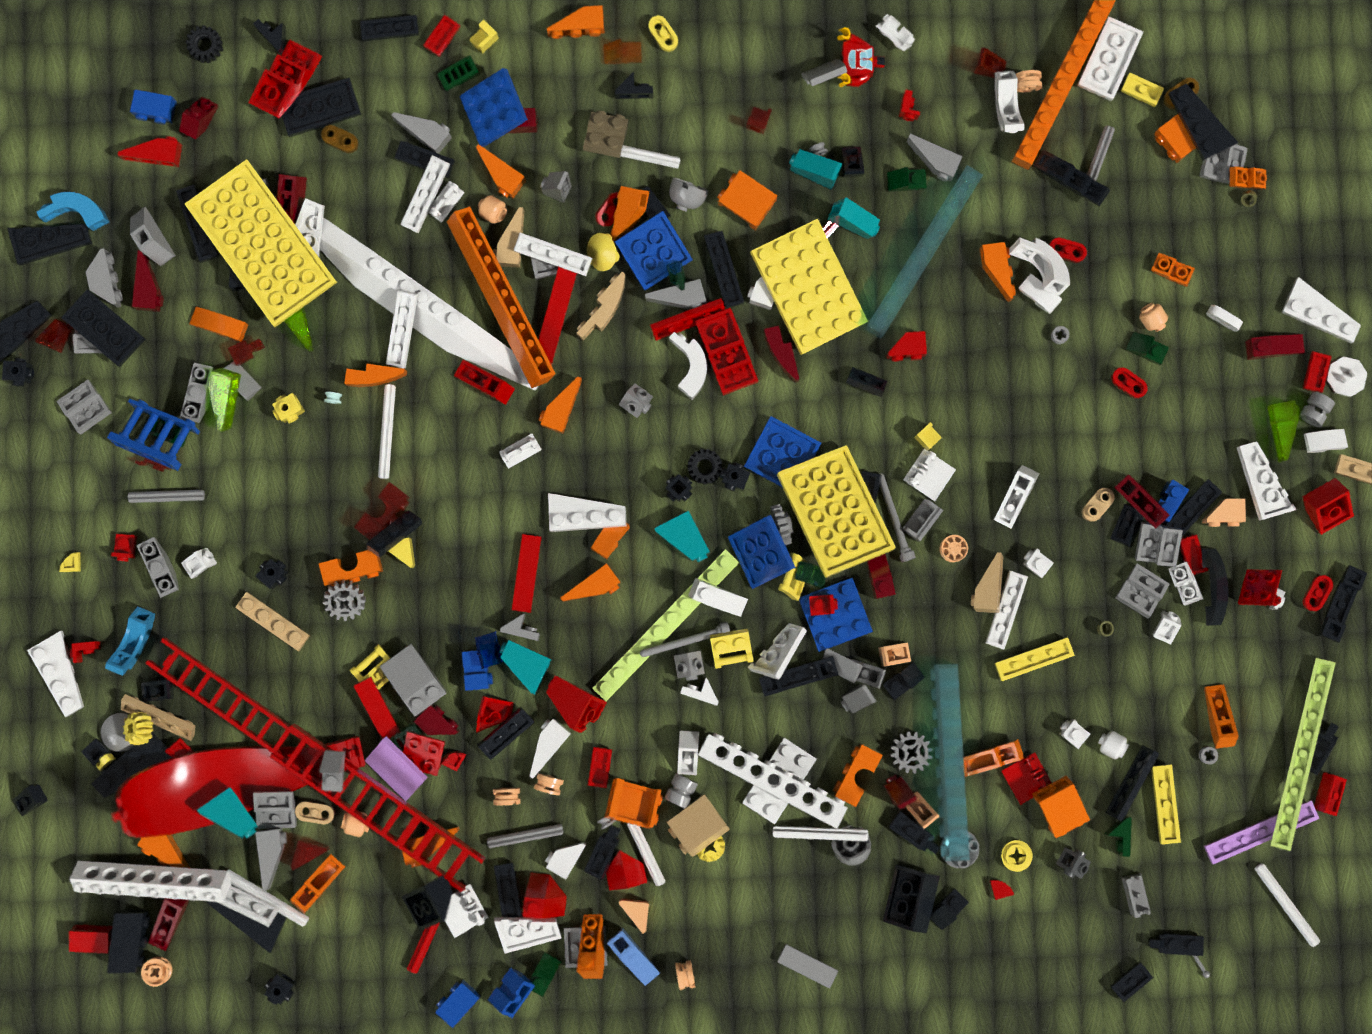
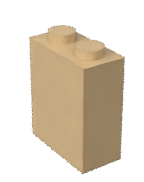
[667,795,730,857]

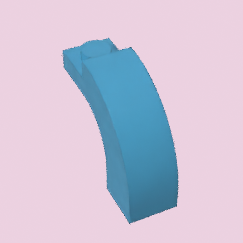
[37,192,110,231]
[105,607,155,676]

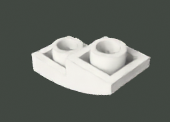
[1019,274,1062,314]
[1304,429,1348,453]
[1169,562,1203,606]

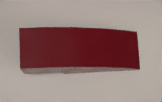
[763,326,800,383]

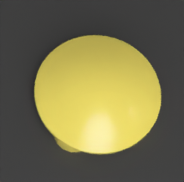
[587,233,619,271]

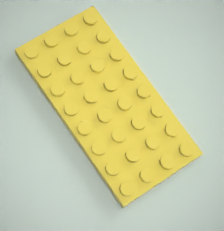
[185,159,337,327]

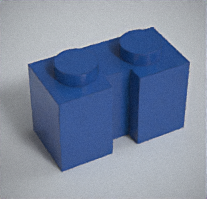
[130,90,177,125]
[1156,479,1189,524]
[462,650,493,691]
[488,968,535,1018]
[435,980,481,1028]

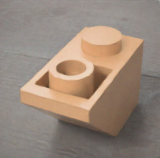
[1202,499,1246,527]

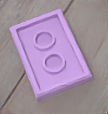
[365,736,428,801]

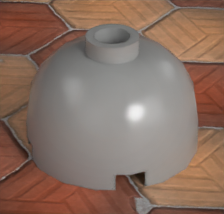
[669,178,708,212]
[832,825,871,866]

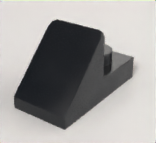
[253,19,286,56]
[615,72,653,99]
[842,146,864,177]
[882,662,925,700]
[141,680,174,702]
[12,785,48,816]
[930,888,969,930]

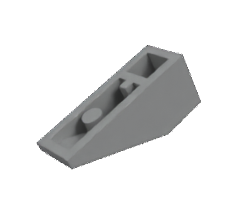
[391,112,452,154]
[907,134,962,181]
[540,171,571,203]
[645,279,706,309]
[841,684,876,713]
[256,828,287,891]

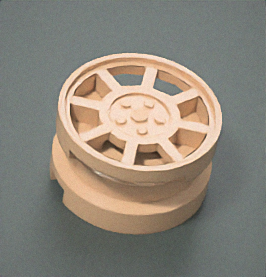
[1016,70,1042,93]
[939,535,968,562]
[534,773,564,796]
[493,788,520,805]
[141,957,173,986]
[675,960,695,990]

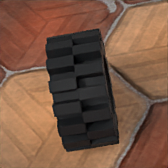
[186,25,223,63]
[688,449,722,484]

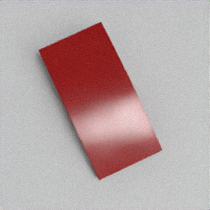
[248,40,322,118]
[695,308,758,396]

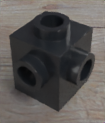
[2,358,34,387]
[720,462,750,491]
[665,474,693,502]
[255,559,288,589]
[264,971,297,1005]

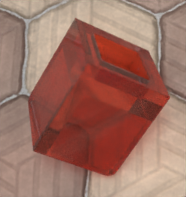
[746,107,772,135]

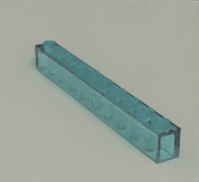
[865,165,983,339]
[930,664,970,861]

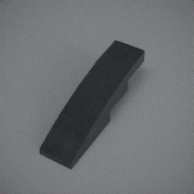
[1033,150,1110,206]

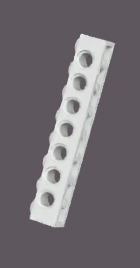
[698,732,847,829]
[70,861,231,902]

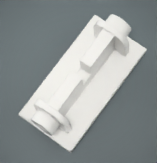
[876,14,915,52]
[428,181,465,222]
[499,434,541,469]

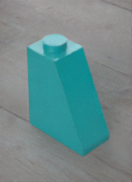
[789,149,842,190]
[827,197,880,239]
[654,511,710,562]
[499,640,552,695]
[197,787,258,839]

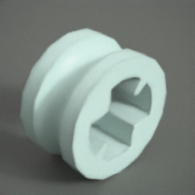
[324,392,342,404]

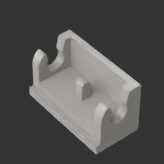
[902,499,943,542]
[1121,873,1151,918]

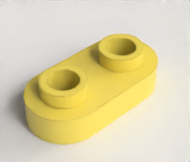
[649,16,678,52]

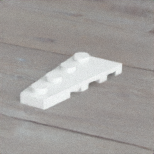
[296,198,325,257]
[1281,277,1361,343]
[1236,441,1297,521]
[548,493,627,532]
[27,631,84,717]

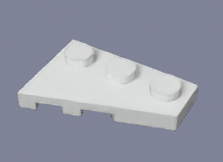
[747,623,806,680]
[494,917,561,953]

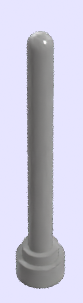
[879,473,916,563]
[640,621,730,657]

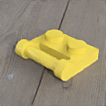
[778,553,811,601]
[710,628,753,669]
[350,644,391,690]

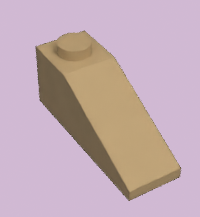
[493,207,524,268]
[971,552,1003,613]

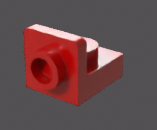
[899,90,920,121]
[111,534,137,562]
[809,594,838,616]
[70,641,101,663]

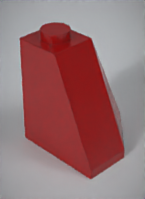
[546,675,607,733]
[523,872,567,919]

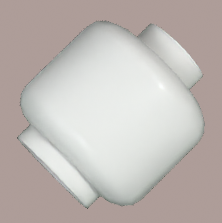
[1098,731,1129,760]

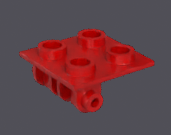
[1238,569,1282,606]
[403,732,445,776]
[1001,752,1052,805]

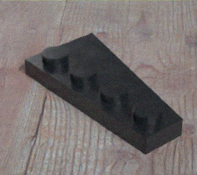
[0,301,52,365]
[91,732,174,798]
[207,901,287,953]

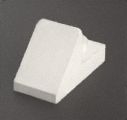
[680,678,718,706]

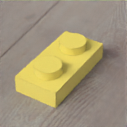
[1121,73,1164,107]

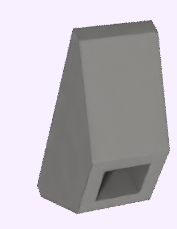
[130,207,176,266]
[86,248,123,308]
[180,363,213,423]
[137,537,179,598]

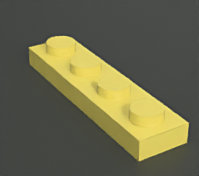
[994,637,1075,681]
[1151,764,1181,844]

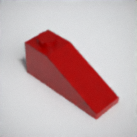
[118,136,182,167]
[454,360,515,405]

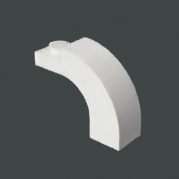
[995,70,1024,133]
[1009,237,1070,296]
[669,332,707,400]

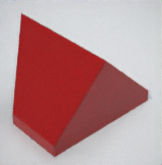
[476,696,514,733]
[606,850,647,891]

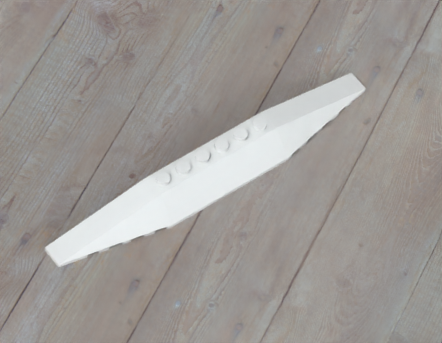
[302,205,539,391]

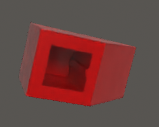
[886,331,927,362]

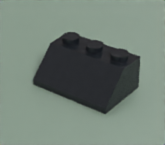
[883,864,940,933]
[402,875,452,931]
[107,909,150,974]

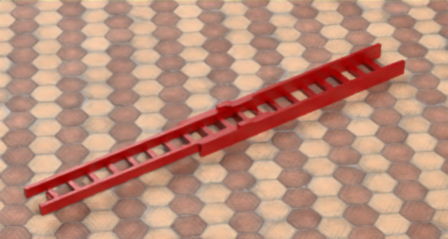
[146,637,486,892]

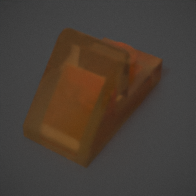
[603,39,642,65]

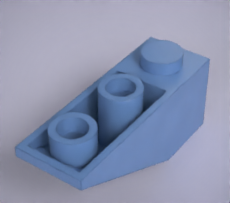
[607,928,660,986]

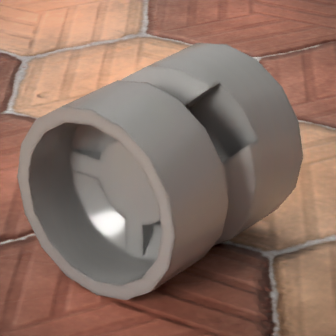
[1299,392,1335,427]
[664,773,698,808]

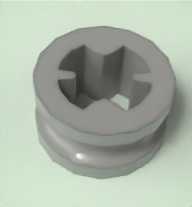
[809,142,828,156]
[1051,326,1069,344]
[1199,747,1218,764]
[597,817,616,830]

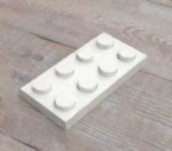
[1077,17,1143,101]
[742,738,817,824]

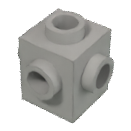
[619,383,653,418]
[674,651,705,681]

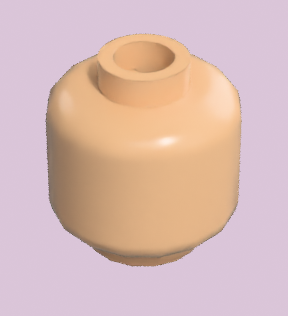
[478,195,507,224]
[1139,302,1168,332]
[341,811,369,837]

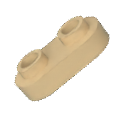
[1082,488,1115,522]
[295,801,335,824]

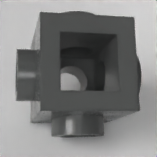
[1056,847,1091,879]

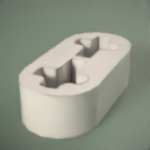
[1206,305,1243,332]

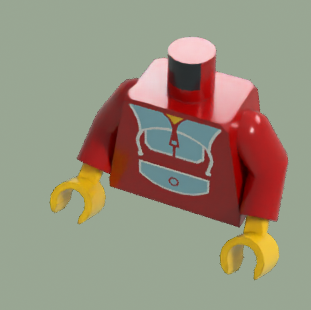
[837,27,885,87]

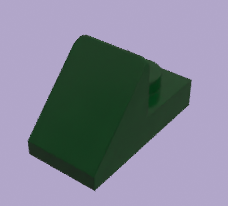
[887,167,927,192]
[1125,332,1169,365]
[1104,816,1132,857]
[530,952,562,997]

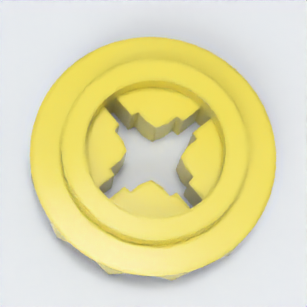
[697,836,725,862]
[1001,840,1032,872]

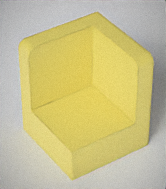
[470,20,499,54]
[914,422,942,451]

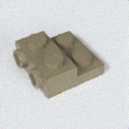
[583,111,629,158]

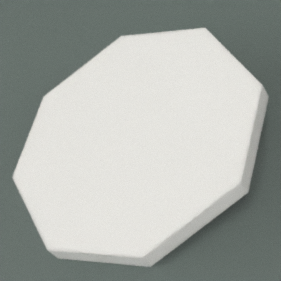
[1326,357,1367,397]

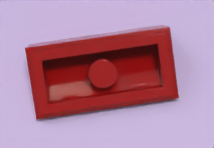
[1314,773,1347,816]

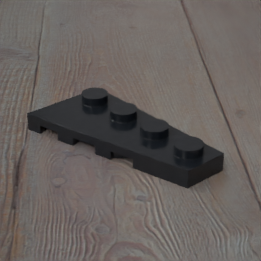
[1168,84,1238,161]
[7,224,93,265]

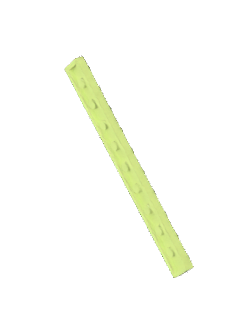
[592,549,739,701]
[1270,658,1336,851]

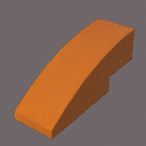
[190,307,248,342]
[344,364,407,387]
[959,739,1025,777]
[290,854,345,914]

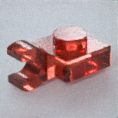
[228,339,265,366]
[135,458,171,472]

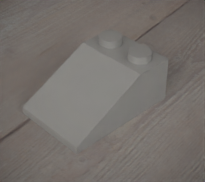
[380,644,447,716]

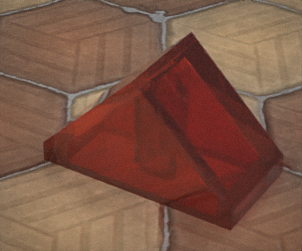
[974,47,1007,78]
[35,319,72,353]
[291,839,330,871]

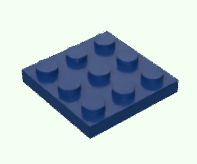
[460,68,528,147]
[614,211,693,290]
[744,416,821,488]
[728,515,796,589]
[799,578,873,652]

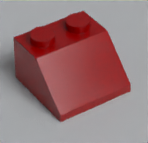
[1302,478,1354,535]

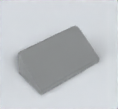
[220,360,262,401]
[823,648,863,683]

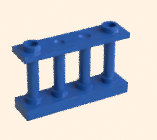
[107,399,200,471]

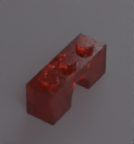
[354,482,410,540]

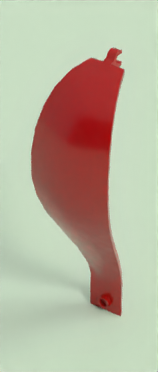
[112,736,366,838]

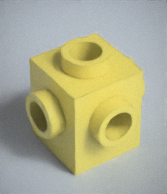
[272,393,305,423]

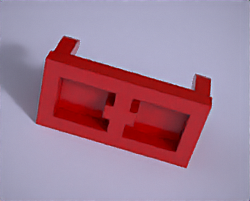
[69,925,113,953]

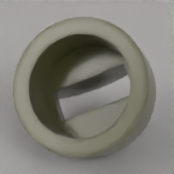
[1241,190,1257,207]
[1096,621,1114,637]

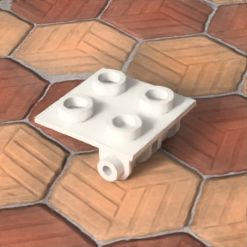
[903,449,956,501]
[445,884,488,938]

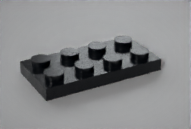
[282,78,362,137]
[61,289,146,368]

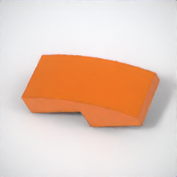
[1229,167,1267,189]
[1151,253,1195,287]
[591,523,630,559]

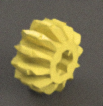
[122,712,154,745]

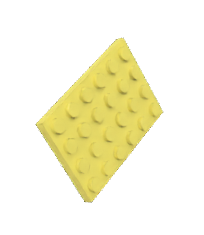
[750,219,868,355]
[777,445,896,578]

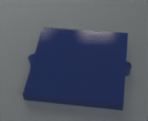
[475,631,502,669]

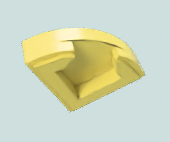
[59,552,81,572]
[96,753,116,772]

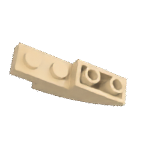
[577,272,626,341]

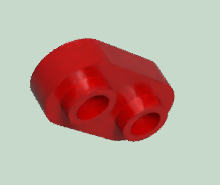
[595,192,618,227]
[1049,238,1087,263]
[1111,367,1148,399]
[1303,575,1333,611]

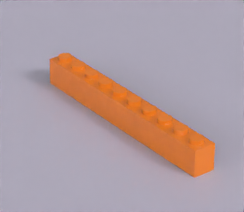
[1011,0,1116,170]
[447,207,556,388]

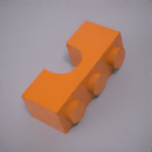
[319,550,383,587]
[833,744,883,807]

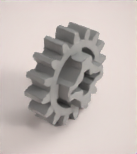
[770,504,794,545]
[323,580,366,621]
[890,731,932,774]

